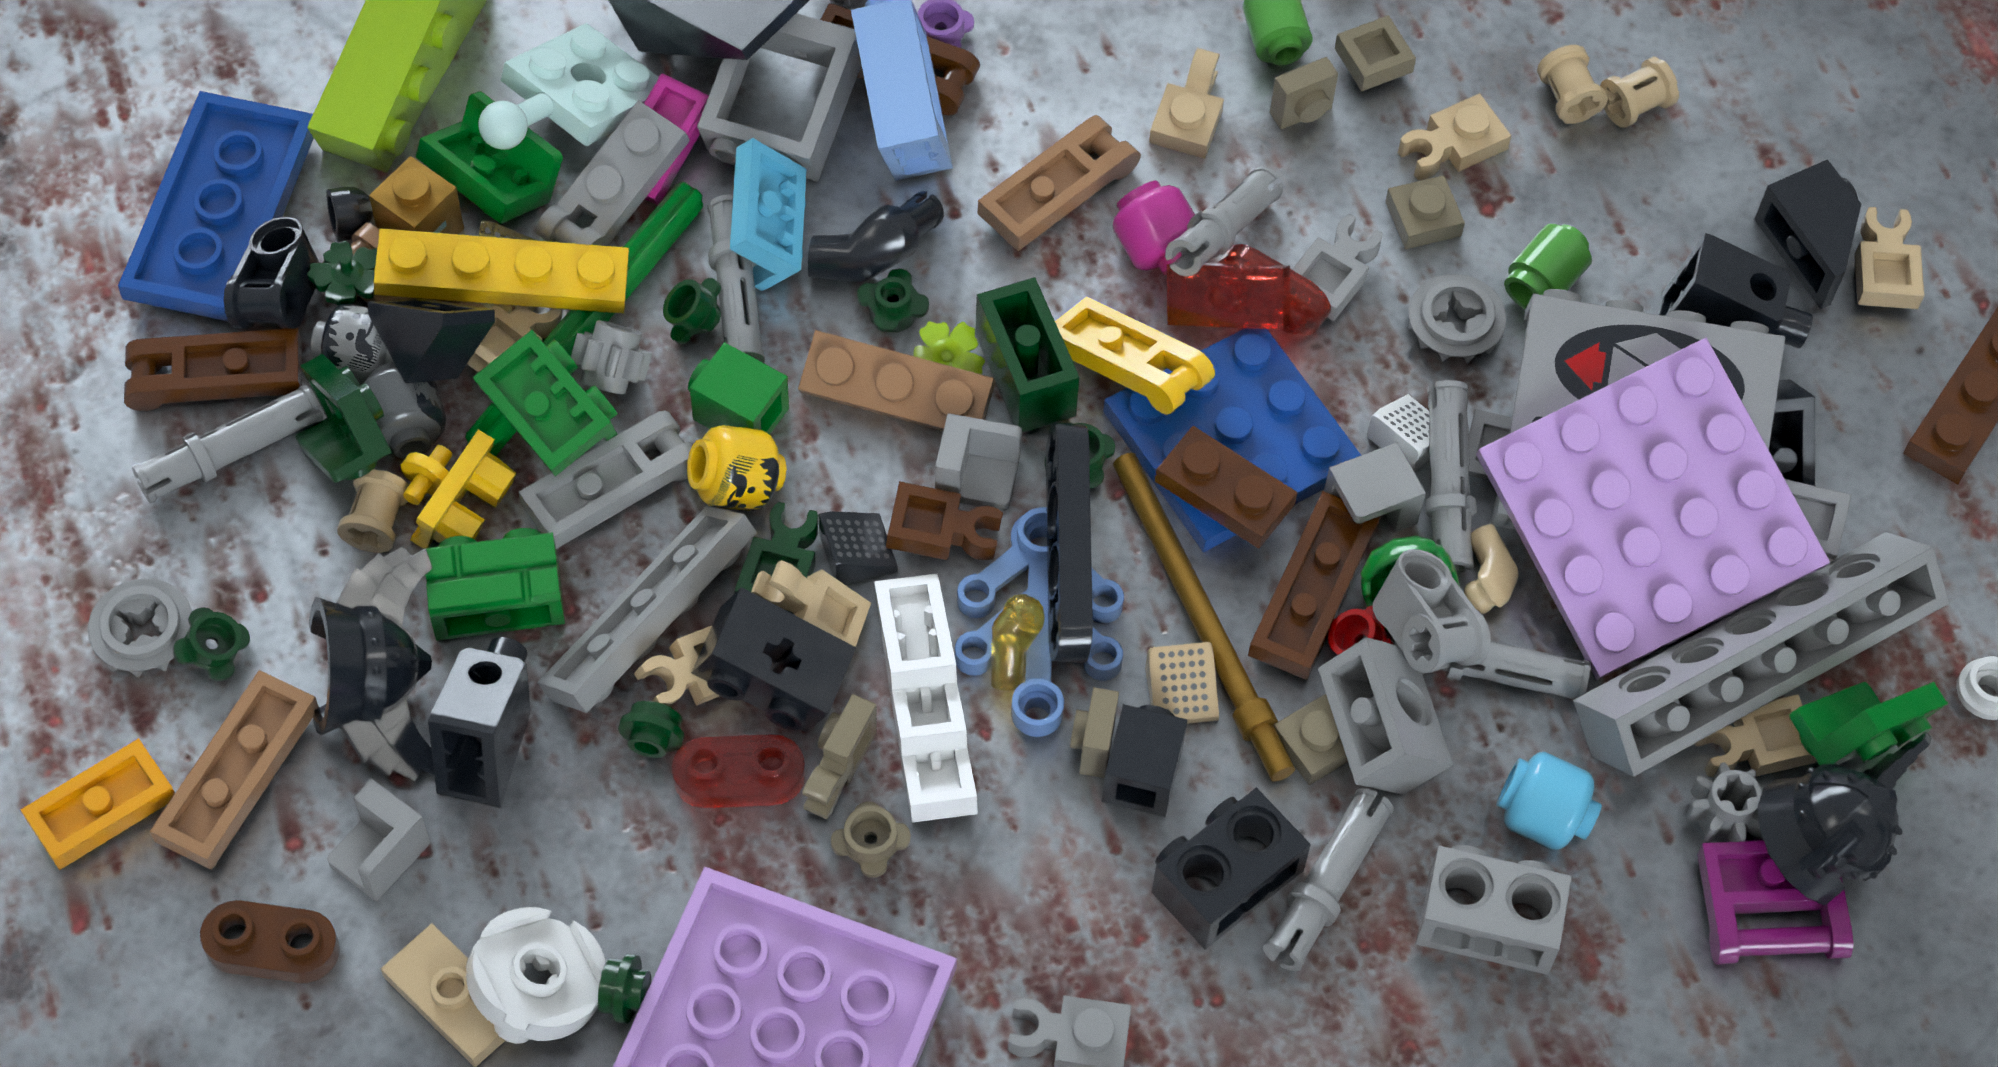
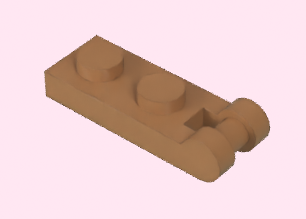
[977,115,1141,251]

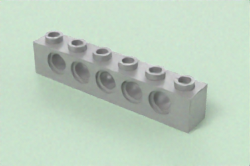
[1573,532,1949,777]

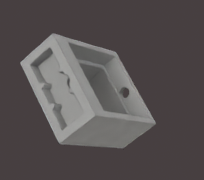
[697,13,861,182]

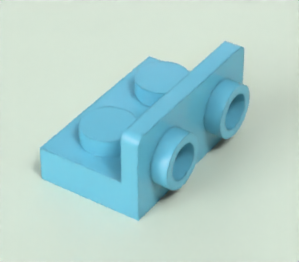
[730,138,807,291]

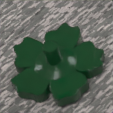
[307,240,377,306]

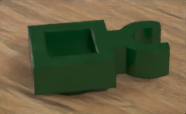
[734,501,818,614]

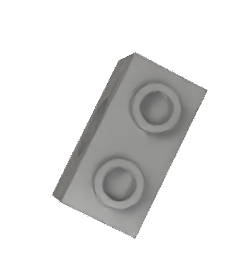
[1318,637,1453,795]

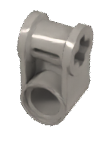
[1373,549,1491,674]

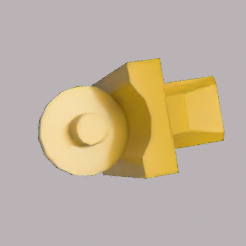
[401,429,516,548]

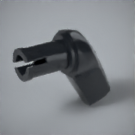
[808,191,944,282]

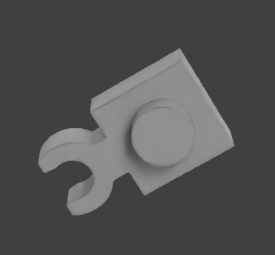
[1283,214,1383,321]
[1008,996,1131,1067]

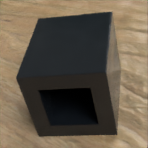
[1102,704,1188,817]

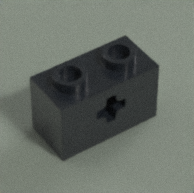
[691,587,856,733]

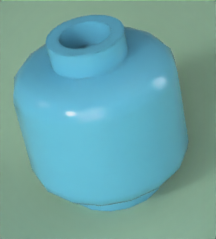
[1497,752,1602,851]

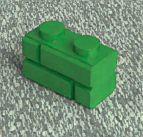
[423,528,565,641]

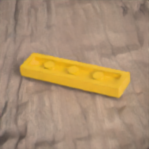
[373,229,629,314]

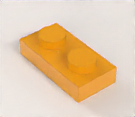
[20,738,175,870]

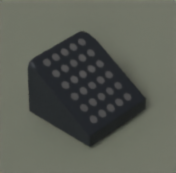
[818,511,898,585]

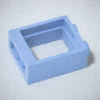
[851,0,953,181]

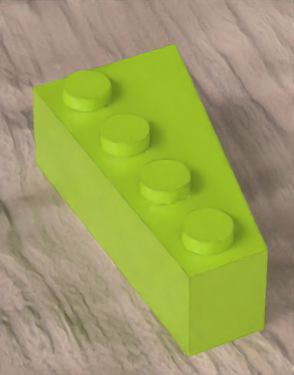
[307,0,487,173]

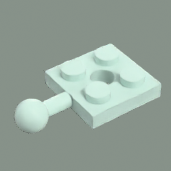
[479,23,659,150]

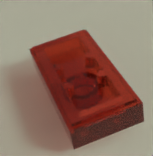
[1167,262,1290,330]

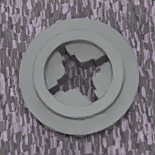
[1408,274,1506,364]
[88,578,192,678]

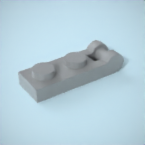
[536,100,690,246]
[519,411,693,549]

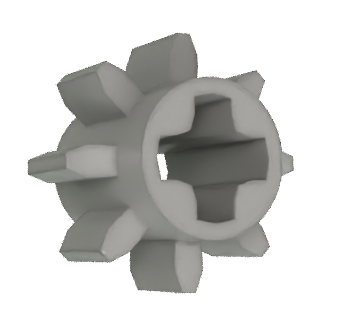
[571,320,653,394]
[1686,763,1762,843]

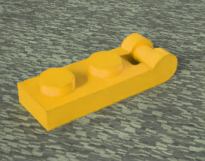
[1055,296,1215,415]

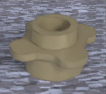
[831,802,911,878]

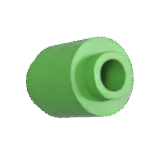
[1242,0,1313,65]
[1504,223,1592,310]

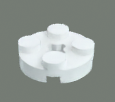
[466,907,606,1044]

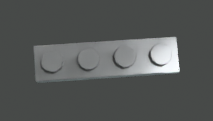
[537,505,757,713]

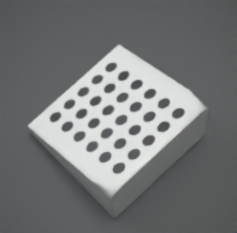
[1367,394,1430,473]

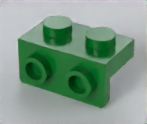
[415,91,563,224]
[1789,682,1948,765]

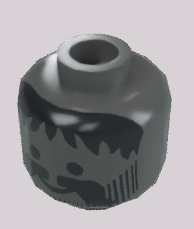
[363,362,446,459]

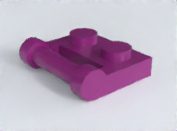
[1697,840,1853,965]

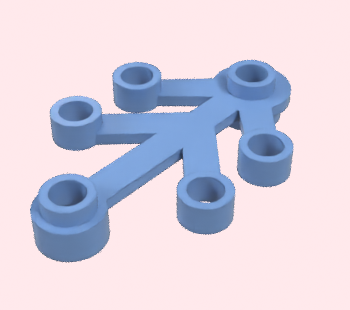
[955,507,1124,737]

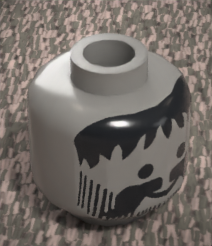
[311,304,394,385]

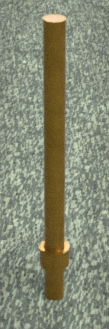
[1113,453,1295,781]

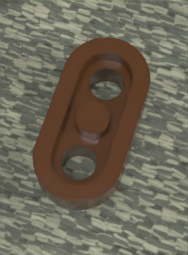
[200,900,340,983]

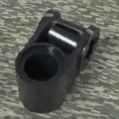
[223,216,320,329]

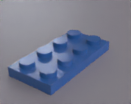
[118,91,314,321]

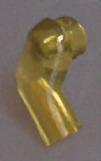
[991,594,1045,691]

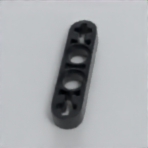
[1046,422,1093,663]

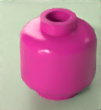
[1113,180,1195,275]

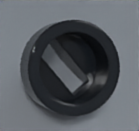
[326,186,374,237]

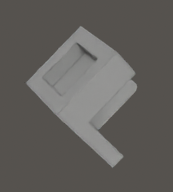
[935,413,1022,511]
[1324,442,1426,532]
[327,778,430,902]

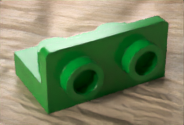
[472,330,618,477]

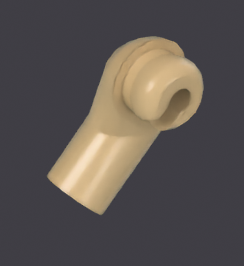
[1464,524,1518,614]

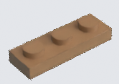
[798,330,996,431]
[150,670,319,870]

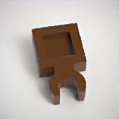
[886,481,1003,560]

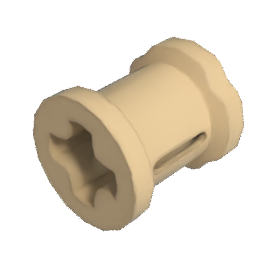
[1537,45,1608,124]
[1600,56,1679,128]
[337,469,408,553]

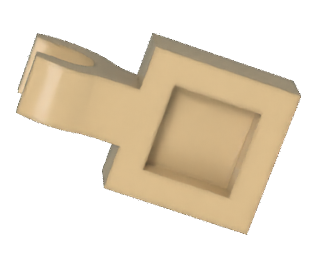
[1149,48,1224,159]
[751,561,871,647]

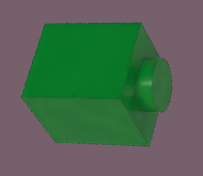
[688,342,789,434]

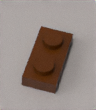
[1155,426,1297,549]

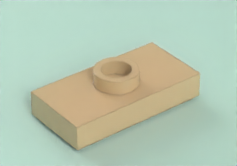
[380,923,505,1067]

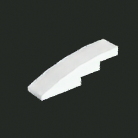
[874,573,978,823]

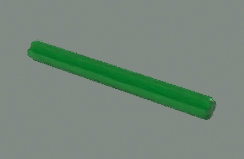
[465,182,703,456]

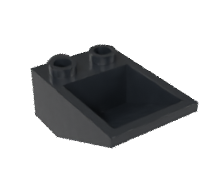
[608,0,810,60]

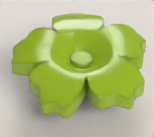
[913,321,985,375]

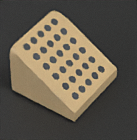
[1145,642,1219,724]

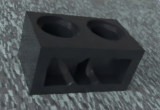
[1152,787,1311,950]

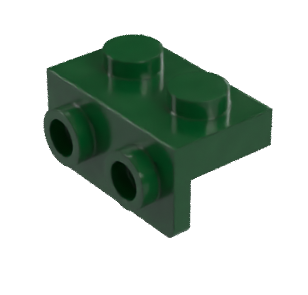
[295,354,392,483]

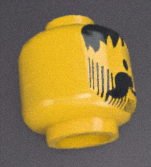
[687,425,787,511]

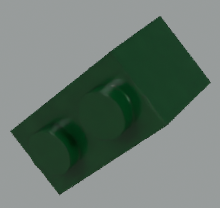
[975,277,1080,433]

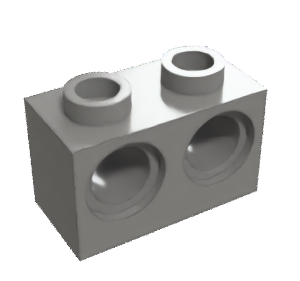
[1416,845,1572,975]

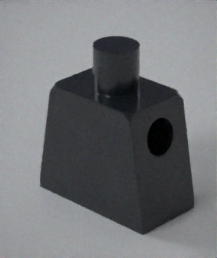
[1658,233,1813,349]
[428,637,530,807]

